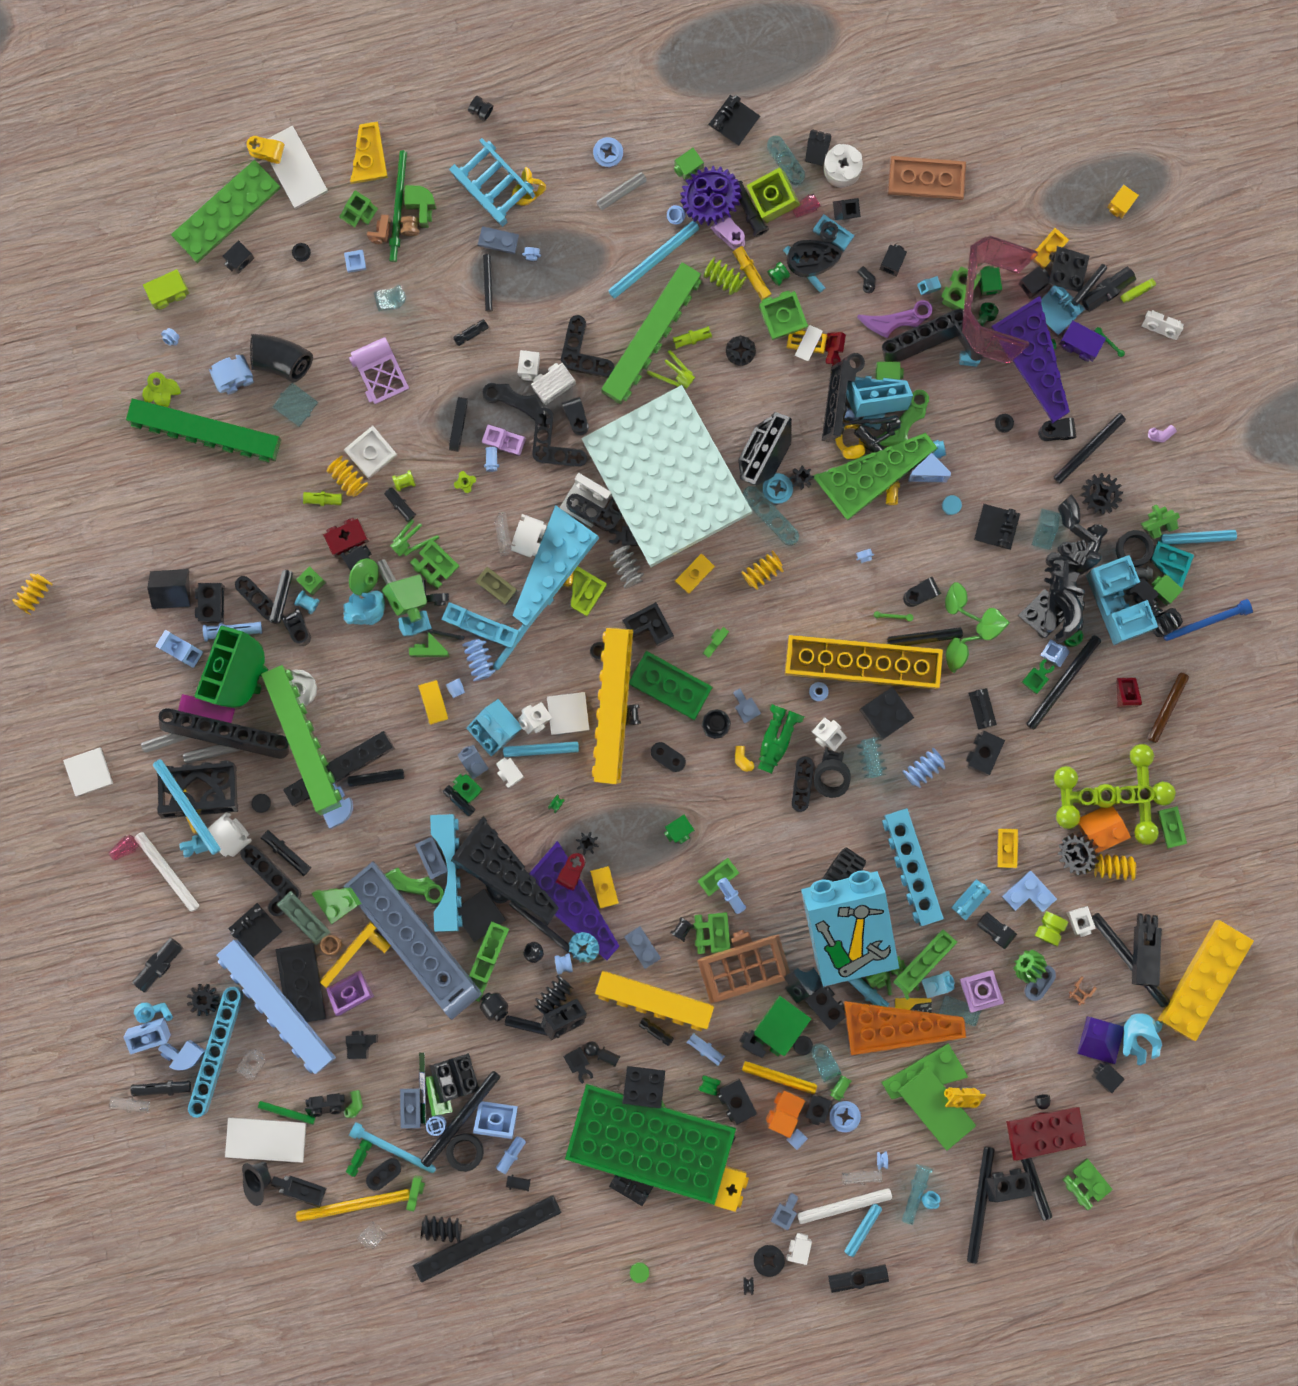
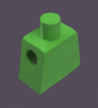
[382,574,427,623]

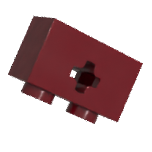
[323,518,369,557]

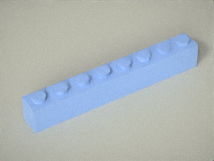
[216,939,336,1074]

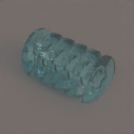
[857,737,887,779]

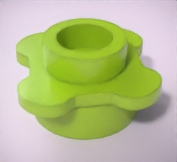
[454,471,476,493]

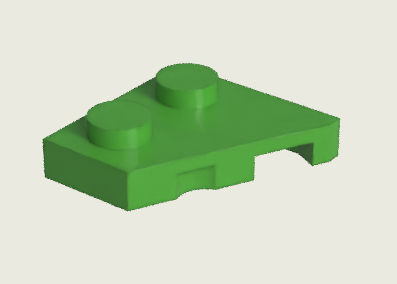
[311,887,362,924]

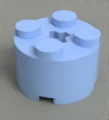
[209,355,254,395]

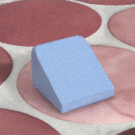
[1041,639,1070,667]

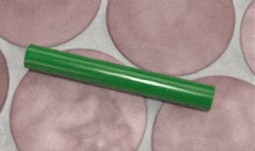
[258,1101,316,1125]

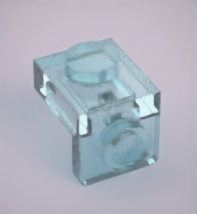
[374,285,406,311]

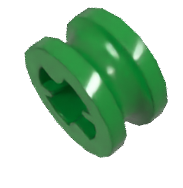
[548,794,565,814]

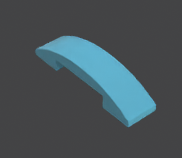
[441,602,519,649]

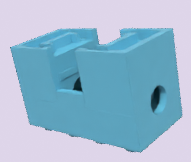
[1086,555,1158,645]

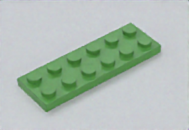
[171,159,281,263]

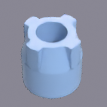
[446,678,465,698]
[786,1128,808,1150]

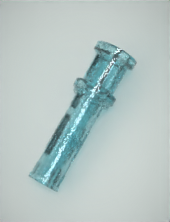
[901,1164,933,1225]

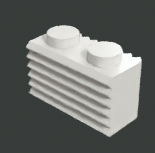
[531,363,576,405]

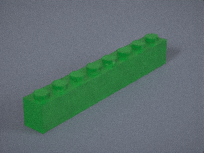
[126,398,281,463]

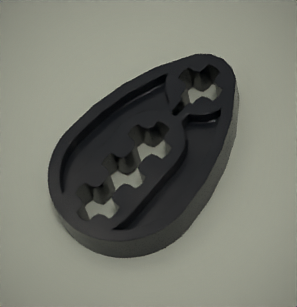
[787,240,841,277]

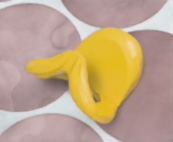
[511,167,546,206]
[835,424,865,459]

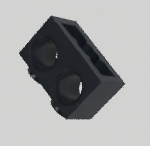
[195,583,225,623]
[804,985,846,1030]
[541,998,587,1041]
[985,1168,1032,1203]

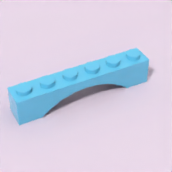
[430,814,462,932]

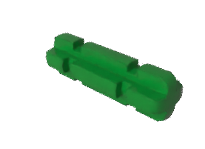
[346,1139,372,1177]

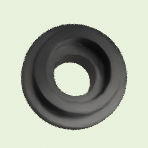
[995,414,1014,433]

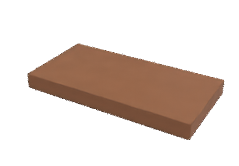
[888,156,966,200]

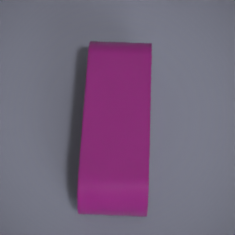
[178,694,235,723]

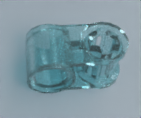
[811,1043,842,1082]

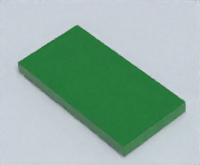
[629,651,713,721]

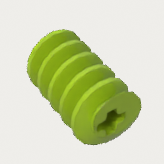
[704,257,747,295]

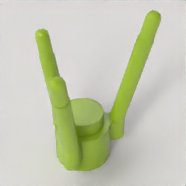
[647,350,695,389]

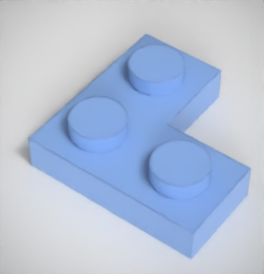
[1001,871,1057,912]

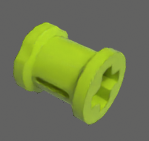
[392,470,416,492]

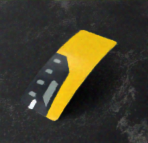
[895,998,932,1013]

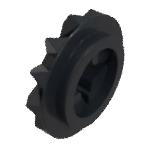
[726,335,756,366]
[754,1245,785,1277]

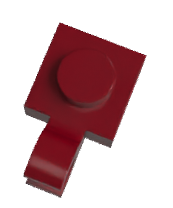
[824,332,846,366]

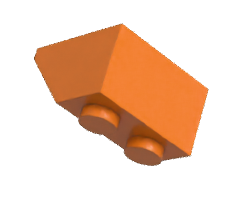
[1078,806,1131,853]

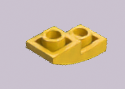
[418,680,448,725]

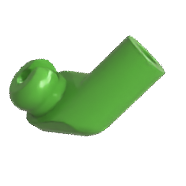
[344,1090,363,1118]

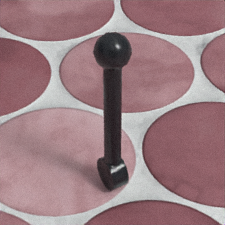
[425,629,465,640]

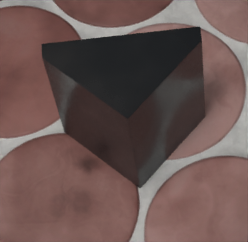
[147,569,191,609]

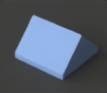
[908,453,951,483]
[473,1101,518,1139]

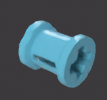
[294,591,320,615]

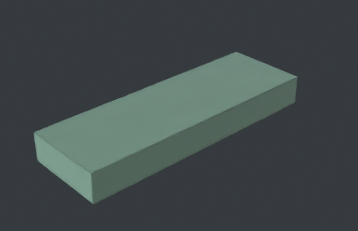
[277,891,330,945]

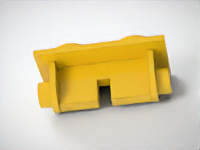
[944,1087,986,1108]

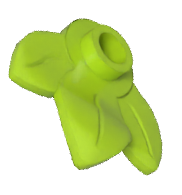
[142,372,181,407]

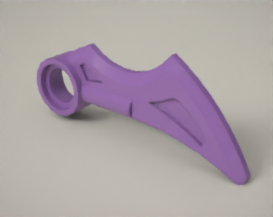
[857,300,932,338]

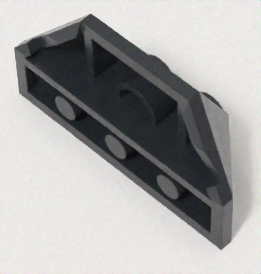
[738,412,792,486]

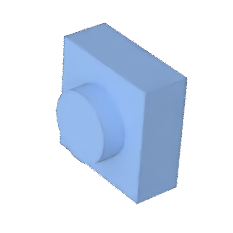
[344,250,367,273]

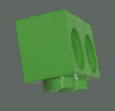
[941,266,981,310]

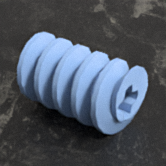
[462,639,496,681]
[902,748,945,788]

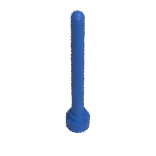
[1163,599,1253,641]

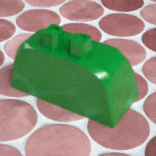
[194,626,269,708]

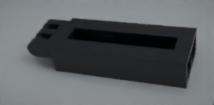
[1132,913,1162,987]

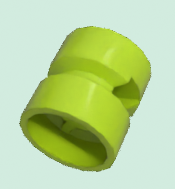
[1034,911,1069,947]

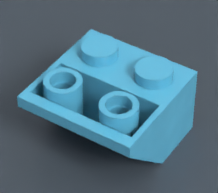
[466,699,522,757]

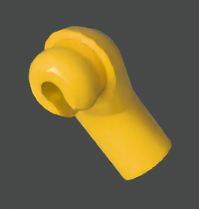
[735,746,754,772]

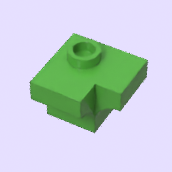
[339,190,378,228]

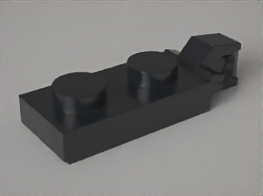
[271,1176,327,1208]

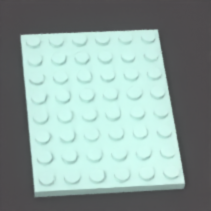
[581,385,753,567]

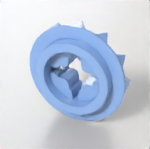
[593,137,623,168]
[830,1101,861,1132]

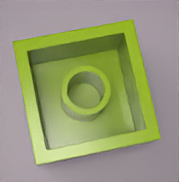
[746,167,800,223]

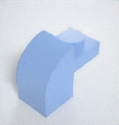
[156,630,203,668]
[323,784,353,829]
[158,1040,205,1070]

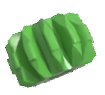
[1013,950,1048,984]

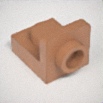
[367,215,391,244]
[730,930,755,959]

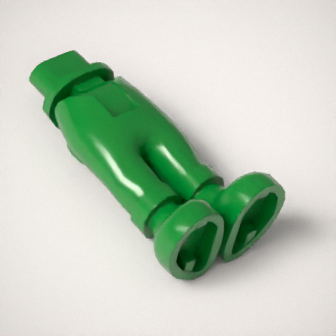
[758,704,805,774]

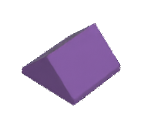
[326,970,374,1016]

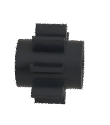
[789,465,814,490]
[576,832,599,855]

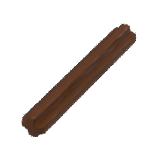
[1147,672,1189,743]

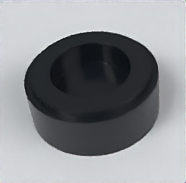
[793,1035,813,1055]

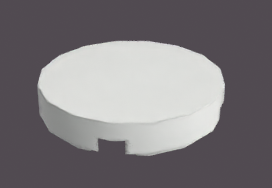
[291,669,317,706]

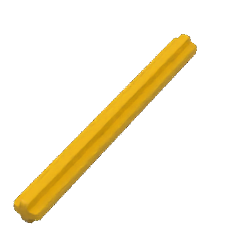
[296,1189,410,1222]

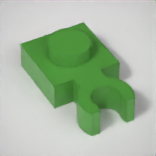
[703,627,729,658]
[406,1175,425,1212]

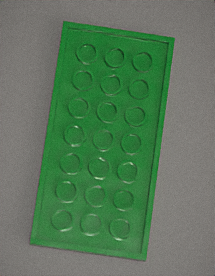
[565,1084,736,1205]

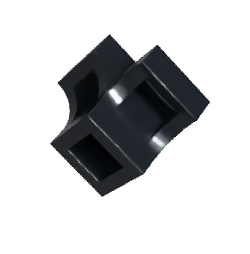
[784,968,823,1003]
[346,1031,378,1059]

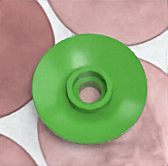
[349,558,379,596]

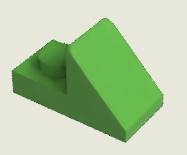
[409,633,449,657]

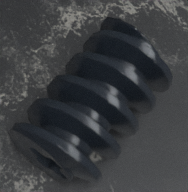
[534,975,574,1015]
[421,1215,462,1243]

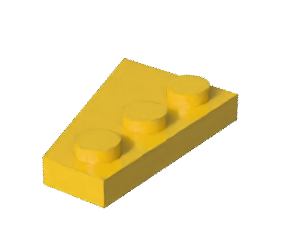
[350,121,388,184]

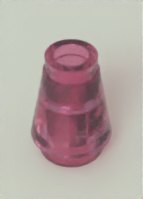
[792,193,821,218]
[109,834,139,861]

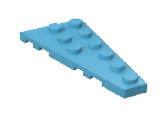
[513,505,599,628]

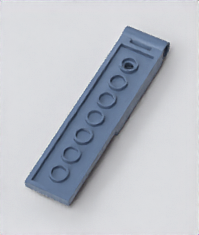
[343,861,482,1020]

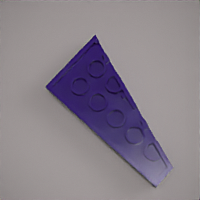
[991,296,1070,423]
[529,841,619,960]

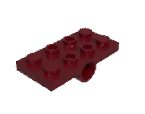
[1006,1107,1087,1161]

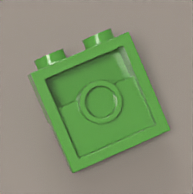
[759,291,808,340]

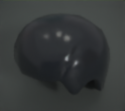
[702,709,731,739]

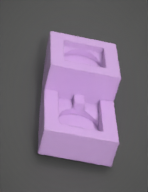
[482,425,526,456]

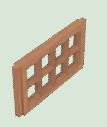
[697,934,790,1003]

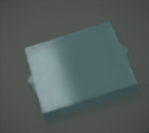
[273,383,318,427]

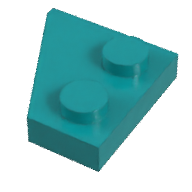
[1151,541,1194,588]

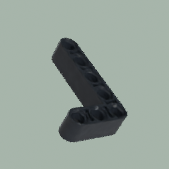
[882,309,986,362]

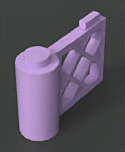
[349,337,409,404]

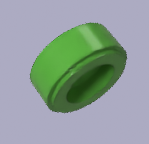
[630,1262,649,1283]

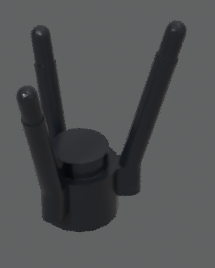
[851,415,901,446]

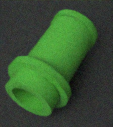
[830,1075,852,1101]

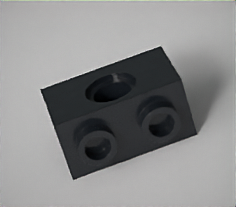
[966,731,1005,776]
[717,1078,757,1125]

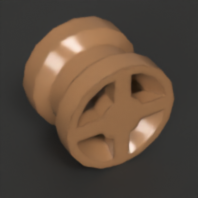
[401,216,419,236]

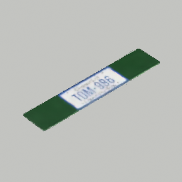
[419,1052,426,1124]

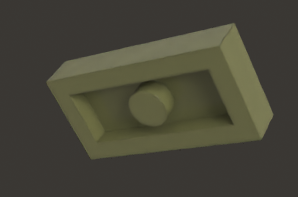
[475,567,517,605]

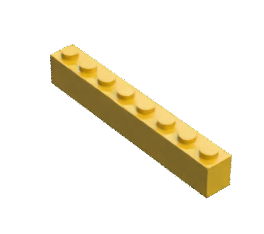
[592,628,633,784]

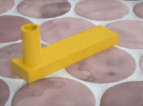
[320,921,391,988]

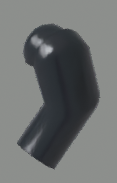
[857,266,876,294]

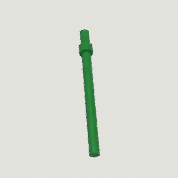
[389,150,407,262]

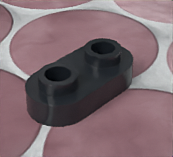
[651,742,686,772]
[366,1158,402,1191]

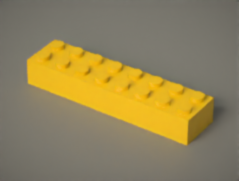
[785,635,943,690]

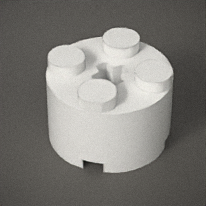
[823,144,863,188]
[509,514,546,558]
[208,812,252,857]

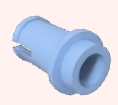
[484,447,499,472]

